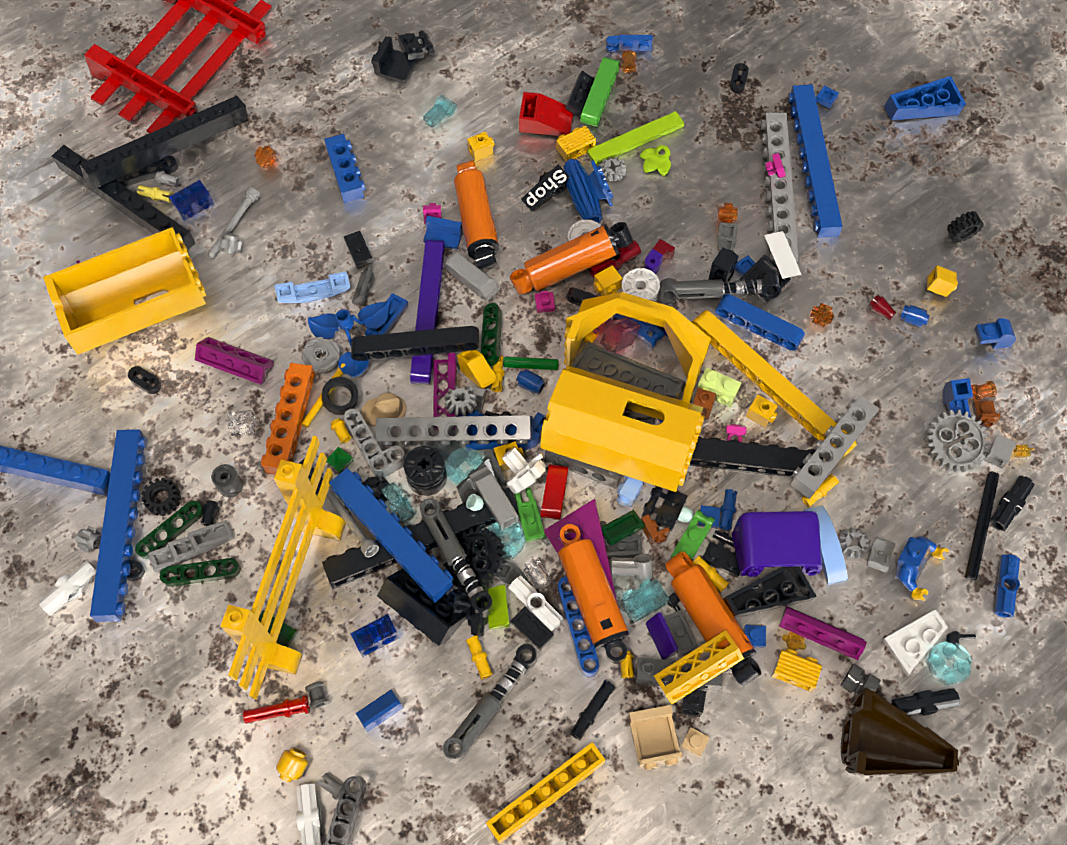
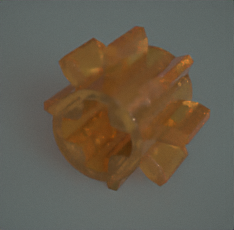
[254,146,277,167]
[718,203,738,223]
[810,303,834,327]

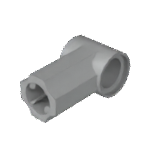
[612,554,652,581]

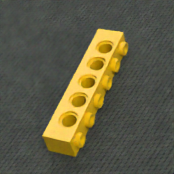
[486,742,605,844]

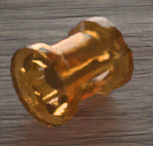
[622,50,637,73]
[971,381,997,401]

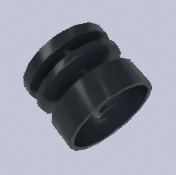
[403,446,447,496]

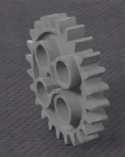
[925,410,990,473]

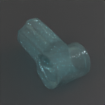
[423,95,457,128]

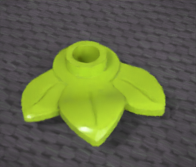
[640,145,671,177]

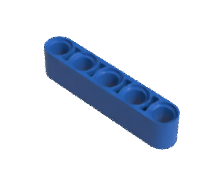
[715,294,805,351]
[558,577,599,678]

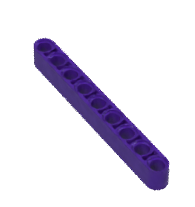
[410,240,445,384]

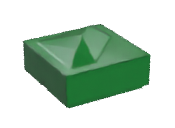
[326,447,353,473]

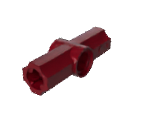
[588,240,641,279]

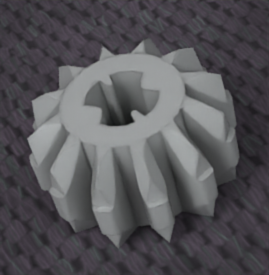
[444,385,477,417]

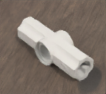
[38,561,96,616]
[508,575,564,631]
[296,784,322,845]

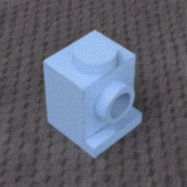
[616,476,644,508]

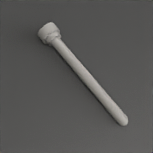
[208,187,260,258]
[326,489,379,557]

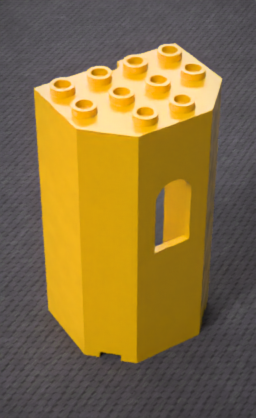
[43,227,206,354]
[540,365,705,492]

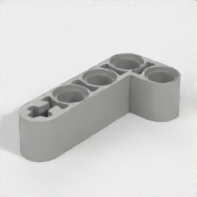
[344,409,406,478]

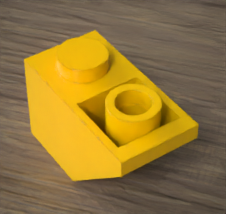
[457,350,497,389]

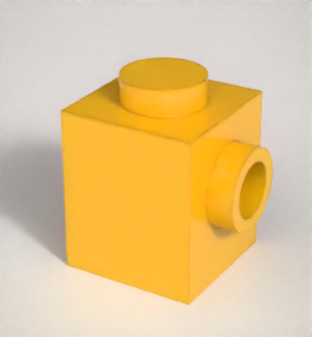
[467,131,495,162]
[593,265,623,296]
[927,265,958,297]
[746,395,778,428]
[493,441,524,472]

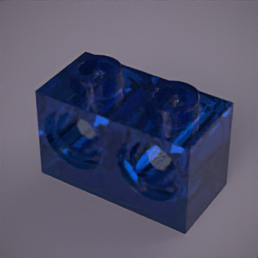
[169,180,214,221]
[350,614,400,658]

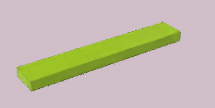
[587,111,685,165]

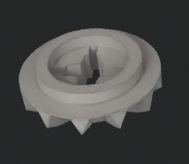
[599,156,626,181]
[838,527,871,559]

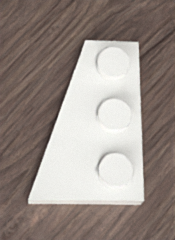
[883,609,948,676]

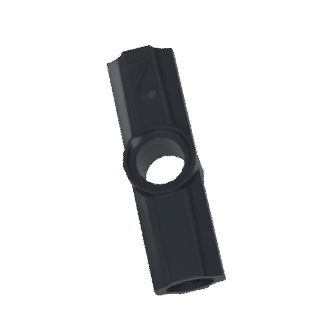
[990,475,1035,531]
[891,688,960,716]

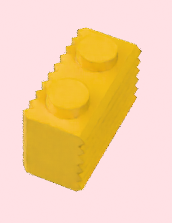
[556,126,596,162]
[772,649,822,692]

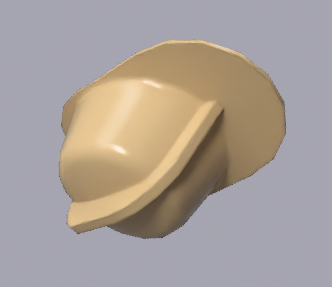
[361,393,406,426]

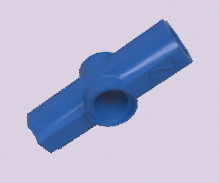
[994,554,1020,618]

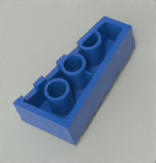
[884,76,966,120]

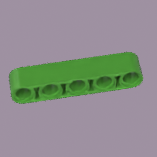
[580,57,620,127]

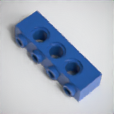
[324,134,366,203]

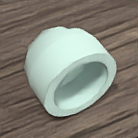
[466,494,484,511]
[678,506,694,523]

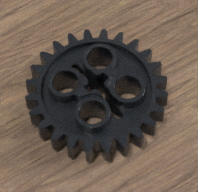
[443,527,506,588]

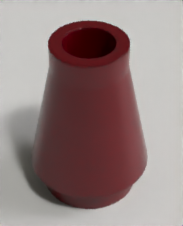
[868,294,896,320]

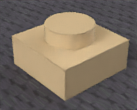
[681,727,710,758]

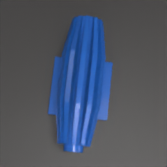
[563,159,614,223]

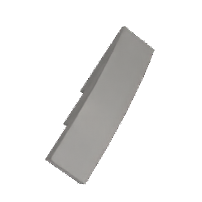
[148,520,234,573]

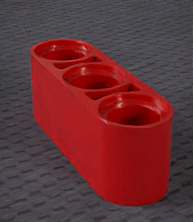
[541,464,569,520]

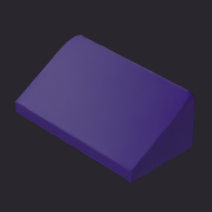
[646,612,678,660]

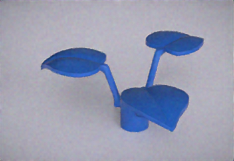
[308,302,389,377]

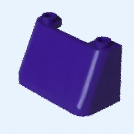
[732,511,822,577]

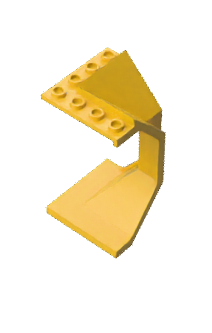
[563,292,711,403]

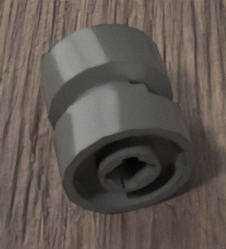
[211,464,243,498]
[840,664,881,697]

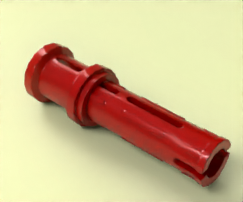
[243,695,310,724]

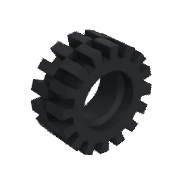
[947,211,984,243]
[141,478,181,516]

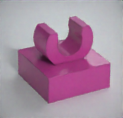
[765,153,786,178]
[423,203,442,224]
[535,291,555,313]
[725,423,747,442]

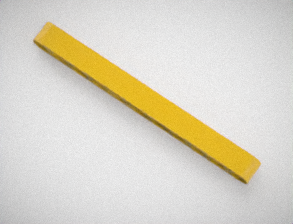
[691,310,857,458]

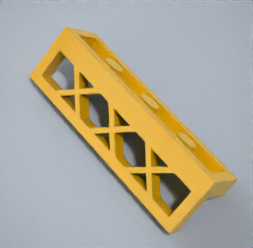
[654,630,744,705]

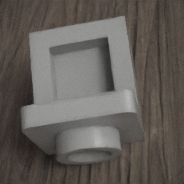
[867,537,895,573]

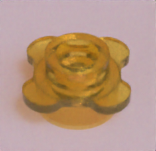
[1013,444,1034,458]
[782,632,806,651]

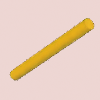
[301,363,345,428]

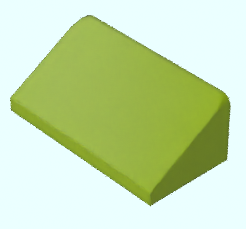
[488,584,509,630]

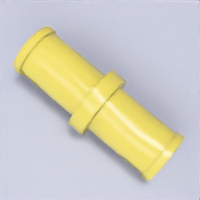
[137,185,174,203]

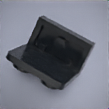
[371,36,417,82]

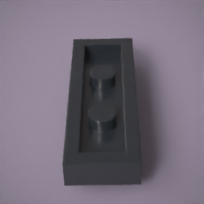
[565,70,595,117]

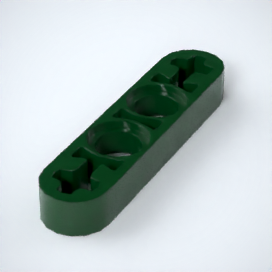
[480,303,502,366]
[135,501,204,559]
[159,558,241,587]

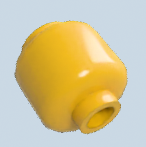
[276,747,308,782]

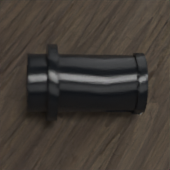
[201,500,219,526]

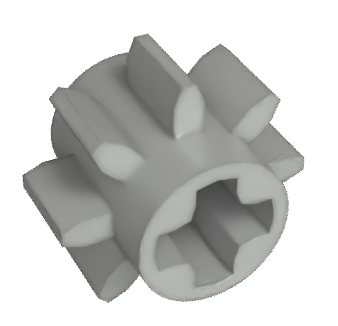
[218,233,242,254]
[75,526,101,553]

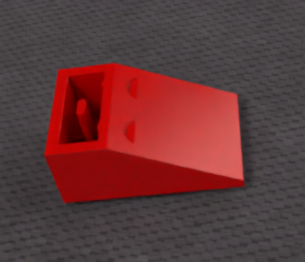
[519,92,573,136]

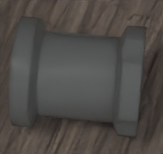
[305,681,329,709]

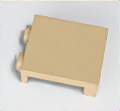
[628,705,683,770]

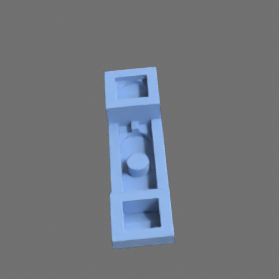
[274,271,350,303]
[803,505,848,585]

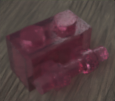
[593,317,641,353]

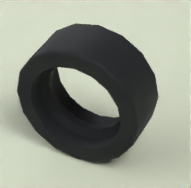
[322,377,358,415]

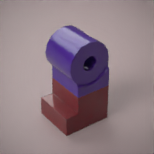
[644,239,675,274]

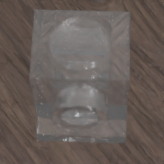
[227,410,258,436]

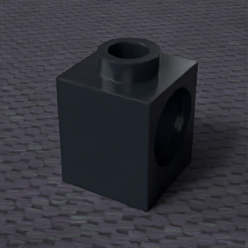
[679,689,706,717]

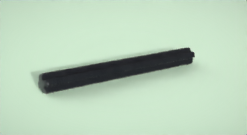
[965,471,999,581]

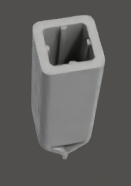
[446,252,501,301]
[469,466,519,530]

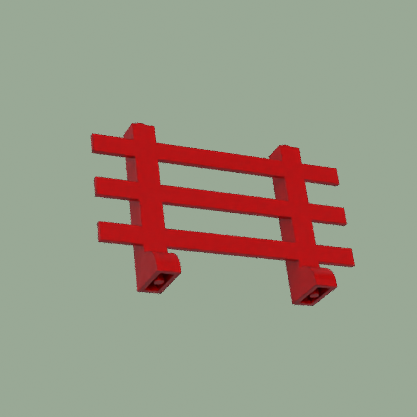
[84,0,272,133]

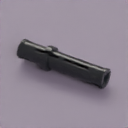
[569,680,615,741]

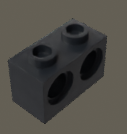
[708,247,739,283]

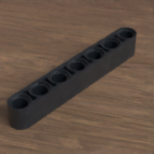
[351,326,479,361]

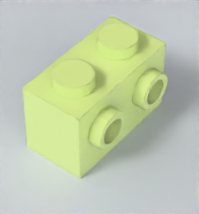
[696,367,741,408]

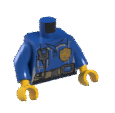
[896,536,949,601]

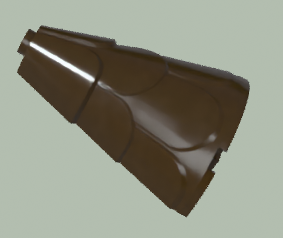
[841,688,959,777]

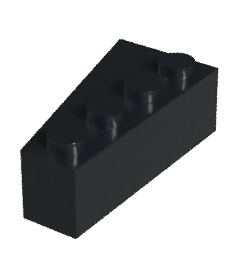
[723,567,817,618]

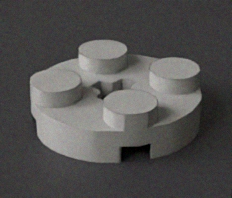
[302,337,340,375]

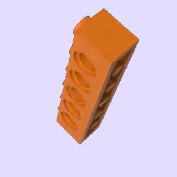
[261,363,315,475]

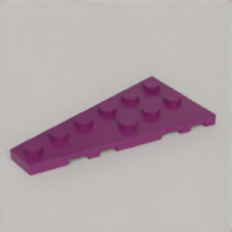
[544,499,619,607]

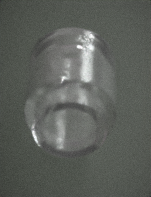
[523,558,552,590]

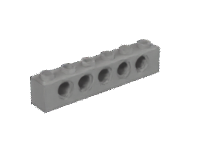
[790,395,879,499]

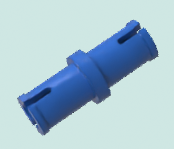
[719,489,738,531]

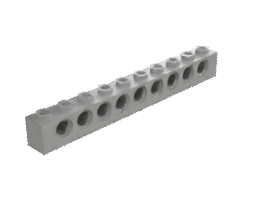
[761,113,798,264]

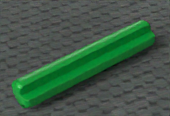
[503,356,559,370]

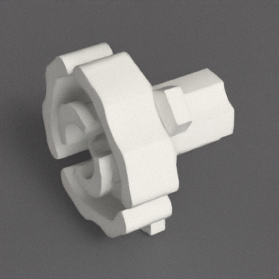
[502,447,547,494]

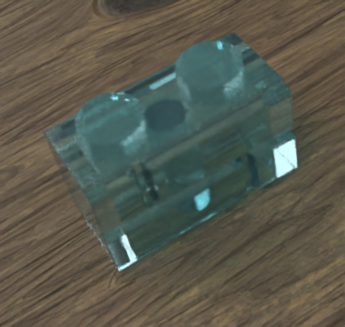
[620,579,669,624]

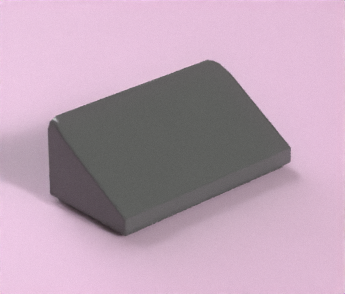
[352,266,374,306]

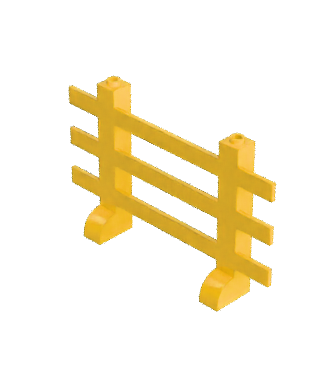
[220,435,346,700]

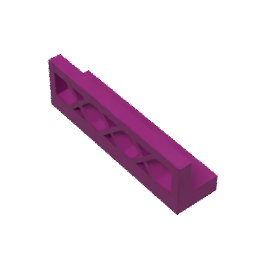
[194,337,274,385]
[433,353,457,430]
[779,606,867,660]

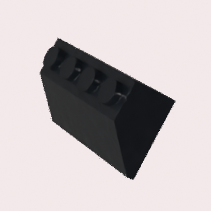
[377,568,466,646]

